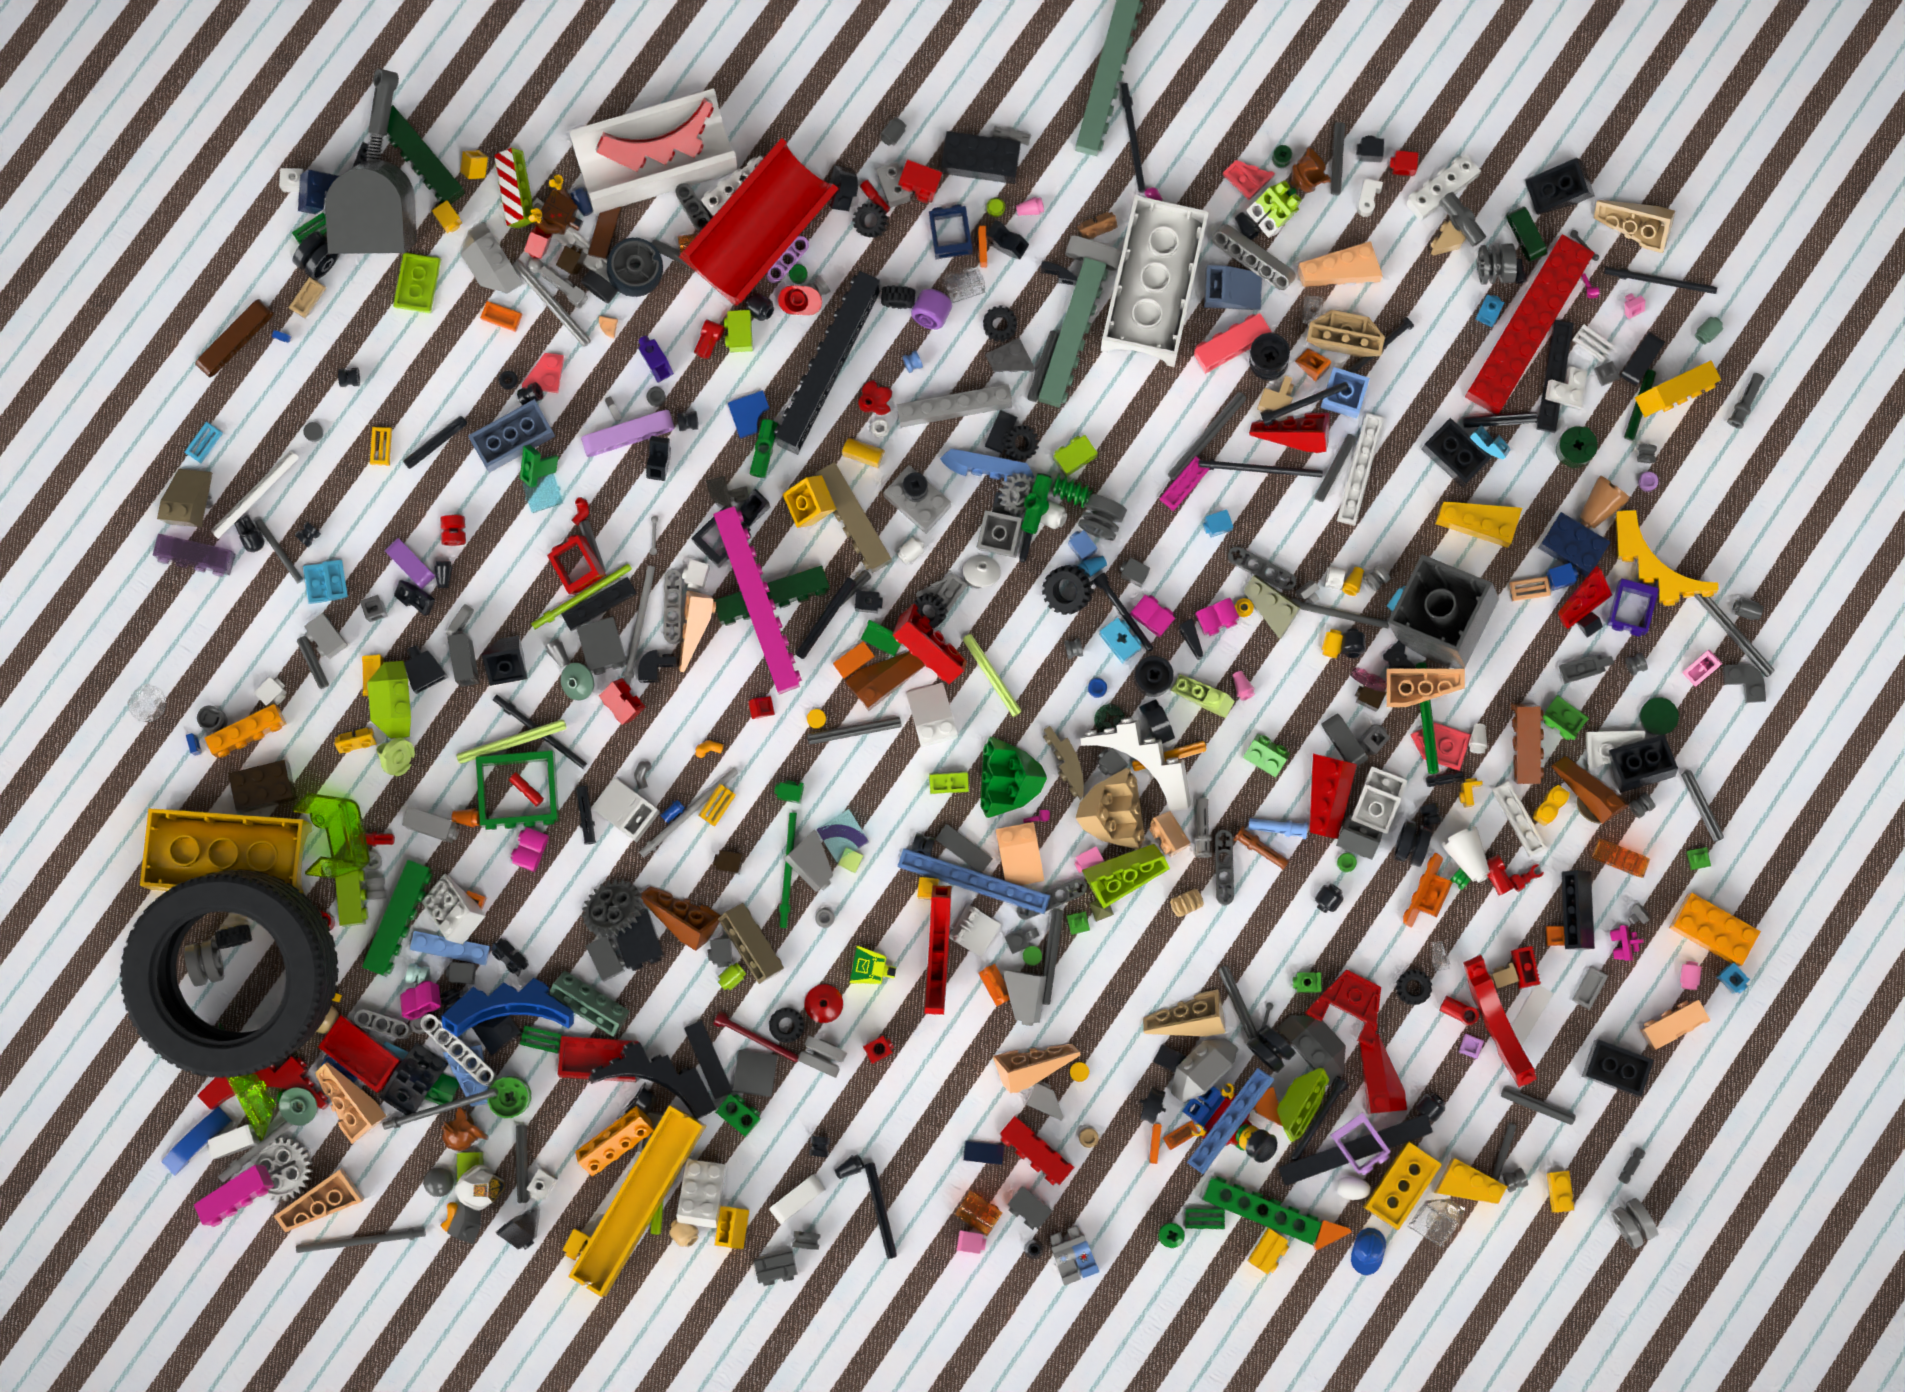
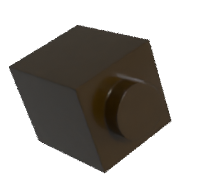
[556,244,588,274]
[1355,685,1387,712]
[713,850,744,875]

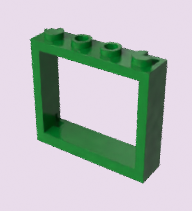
[476,750,559,830]

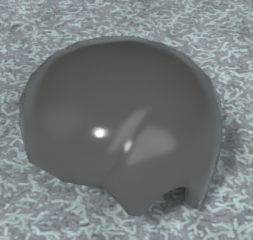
[423,1167,454,1197]

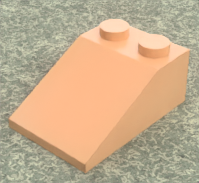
[996,822,1044,886]

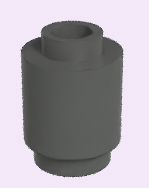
[880,117,907,146]
[1733,597,1763,620]

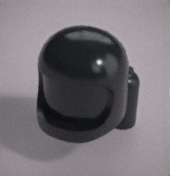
[234,515,265,553]

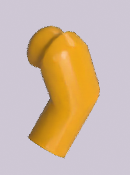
[695,740,724,758]
[440,1202,458,1232]

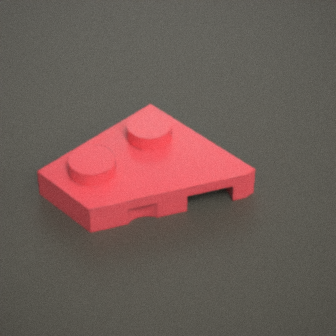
[1222,160,1275,200]
[522,353,564,393]

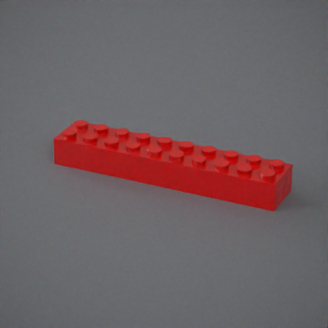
[1465,234,1595,415]

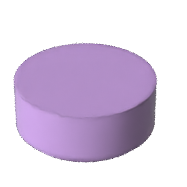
[1638,472,1658,492]

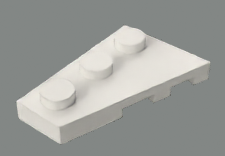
[1586,731,1645,771]

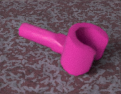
[1581,273,1599,298]
[1023,810,1050,823]

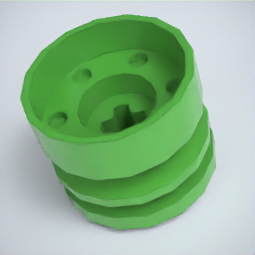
[487,1076,532,1118]

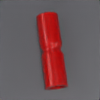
[859,180,891,213]
[509,772,544,807]

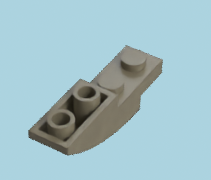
[1042,726,1084,800]

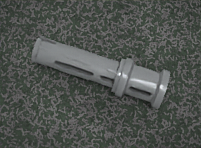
[1194,798,1212,858]

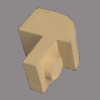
[1257,375,1294,411]

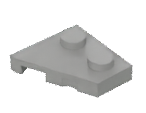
[916,574,968,615]

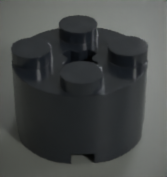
[1134,656,1174,697]

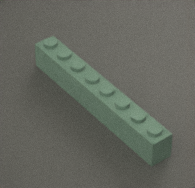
[1039,257,1109,408]

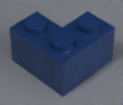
[298,169,339,215]

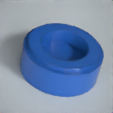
[272,330,292,343]
[1088,678,1107,698]

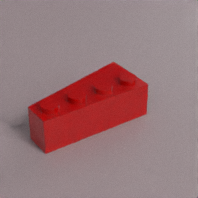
[893,604,967,684]
[1310,753,1357,839]
[999,1116,1075,1186]

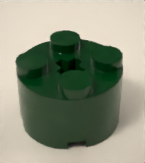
[1556,426,1598,468]

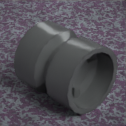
[197,705,228,733]

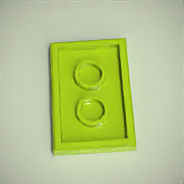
[393,253,441,314]

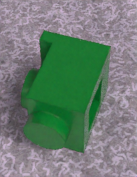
[774,780,805,804]

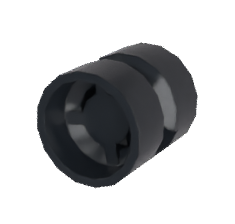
[903,472,928,502]

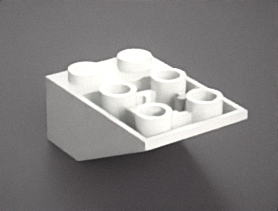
[591,777,660,843]
[422,874,486,945]

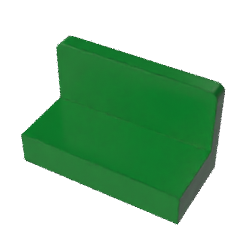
[861,620,901,657]
[425,1068,460,1105]

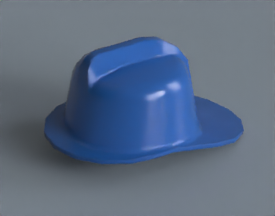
[1351,1228,1386,1275]

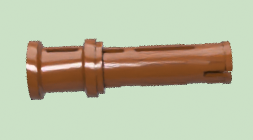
[1233,825,1289,870]

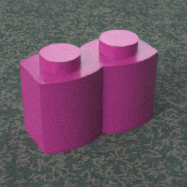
[1130,595,1175,638]
[1195,598,1240,636]
[510,827,549,872]
[400,980,441,1020]

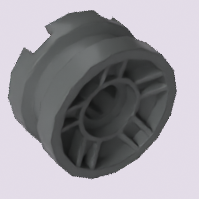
[792,1231,821,1250]

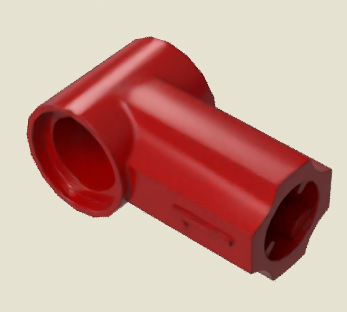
[694,319,725,360]
[1487,855,1514,896]
[1439,995,1479,1026]

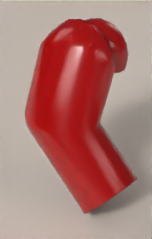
[571,497,589,526]

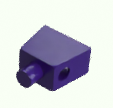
[638,336,674,383]

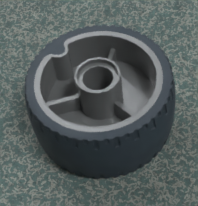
[606,237,663,297]

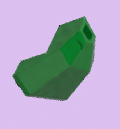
[980,737,1047,818]

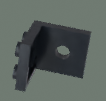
[379,1042,449,1115]

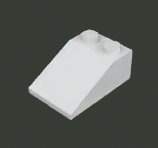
[906,683,958,748]

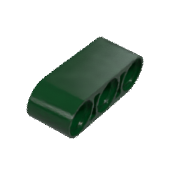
[1506,206,1547,262]

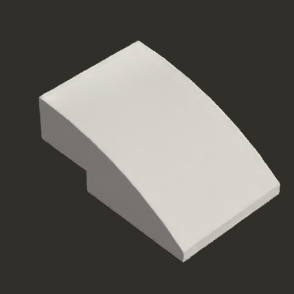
[1351,766,1408,834]

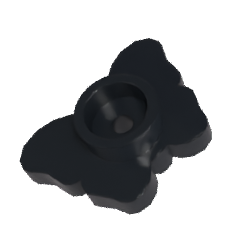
[1383,640,1416,669]

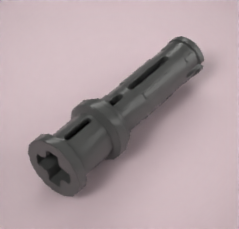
[1727,373,1765,429]

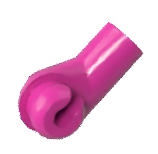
[1145,187,1163,201]

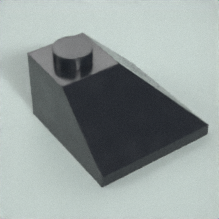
[481,636,528,686]
[472,1015,523,1056]

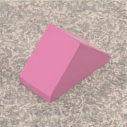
[1682,649,1722,687]

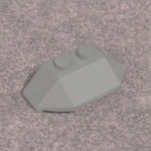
[461,222,523,294]
[1171,1038,1238,1103]

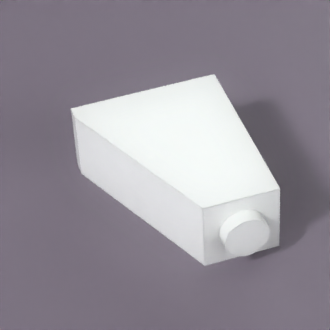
[207,1124,262,1159]

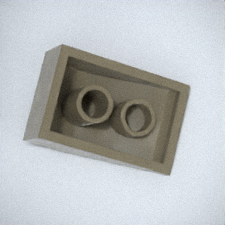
[157,469,213,528]

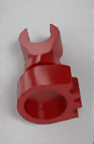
[1509,864,1544,892]

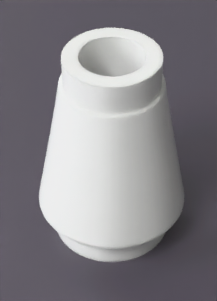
[1468,724,1488,754]

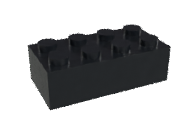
[941,131,1021,184]

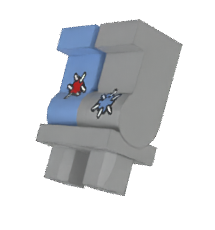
[1050,1225,1100,1286]

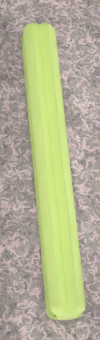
[963,634,1021,717]

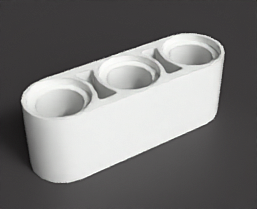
[769,1174,826,1224]

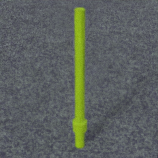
[531,564,632,630]

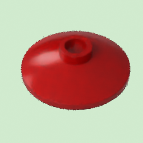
[805,984,843,1023]

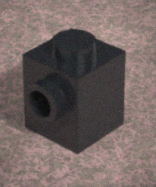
[1356,135,1384,163]

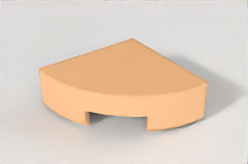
[599,316,618,339]

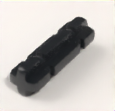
[1426,771,1464,787]

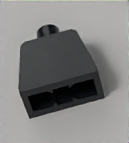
[404,645,449,694]

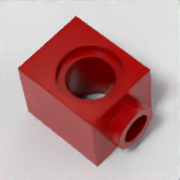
[1389,151,1418,176]
[863,1036,894,1065]

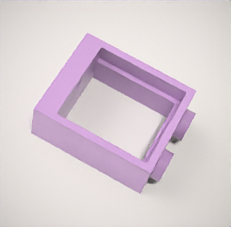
[1331,1112,1391,1175]

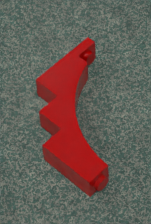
[1463,955,1537,1087]

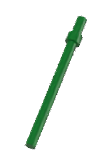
[779,812,797,928]

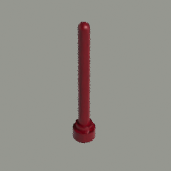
[713,1010,799,1062]

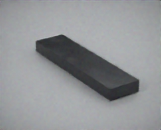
[561,577,637,631]
[684,1020,733,1100]

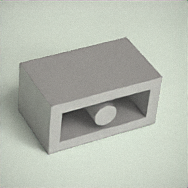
[304,613,348,659]

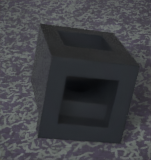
[855,590,883,614]

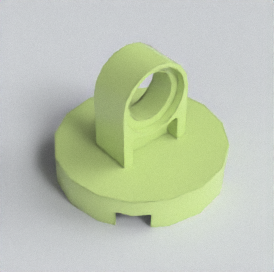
[376,738,415,776]

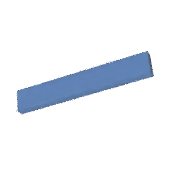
[1187,1068,1274,1174]

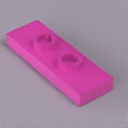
[1159,456,1209,512]

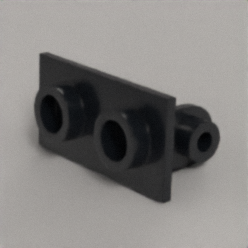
[491,938,529,977]

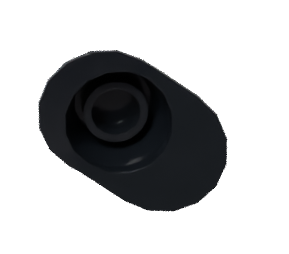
[616,1082,657,1120]

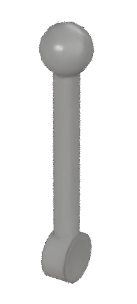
[649,516,658,556]

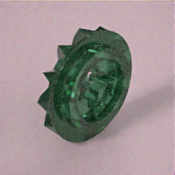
[1094,704,1125,732]

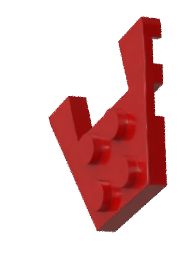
[1305,970,1381,1048]

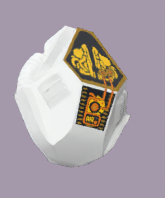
[455,1165,505,1211]

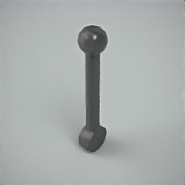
[1570,230,1600,261]
[1257,1002,1274,1041]

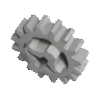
[998,473,1034,515]

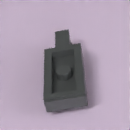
[1559,654,1614,684]

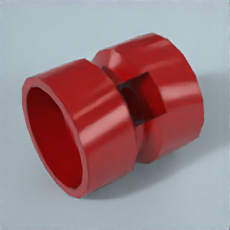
[440,515,466,546]

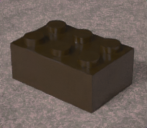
[228,760,297,813]

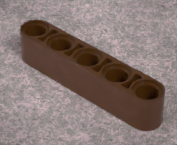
[195,299,274,378]

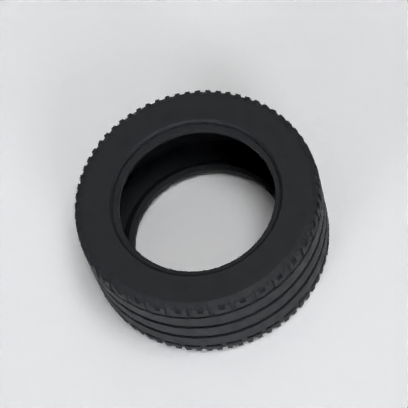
[120,870,339,1078]

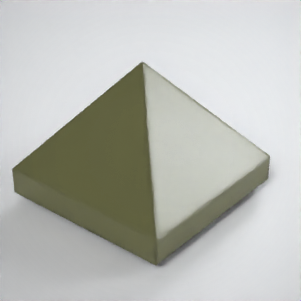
[1089,900,1114,922]

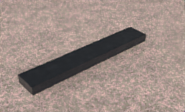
[1536,320,1574,433]

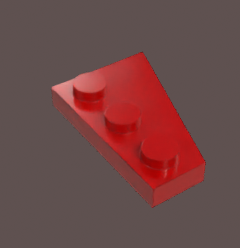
[1558,566,1612,629]

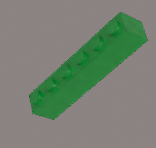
[362,860,433,977]

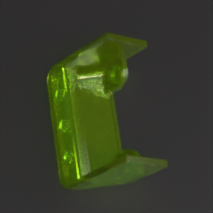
[292,793,370,878]

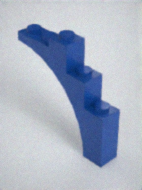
[442,978,574,1037]

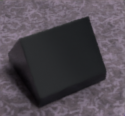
[1576,612,1603,638]

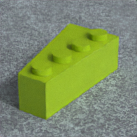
[1082,844,1170,908]

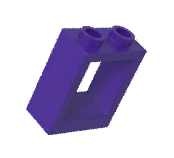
[1607,578,1659,637]

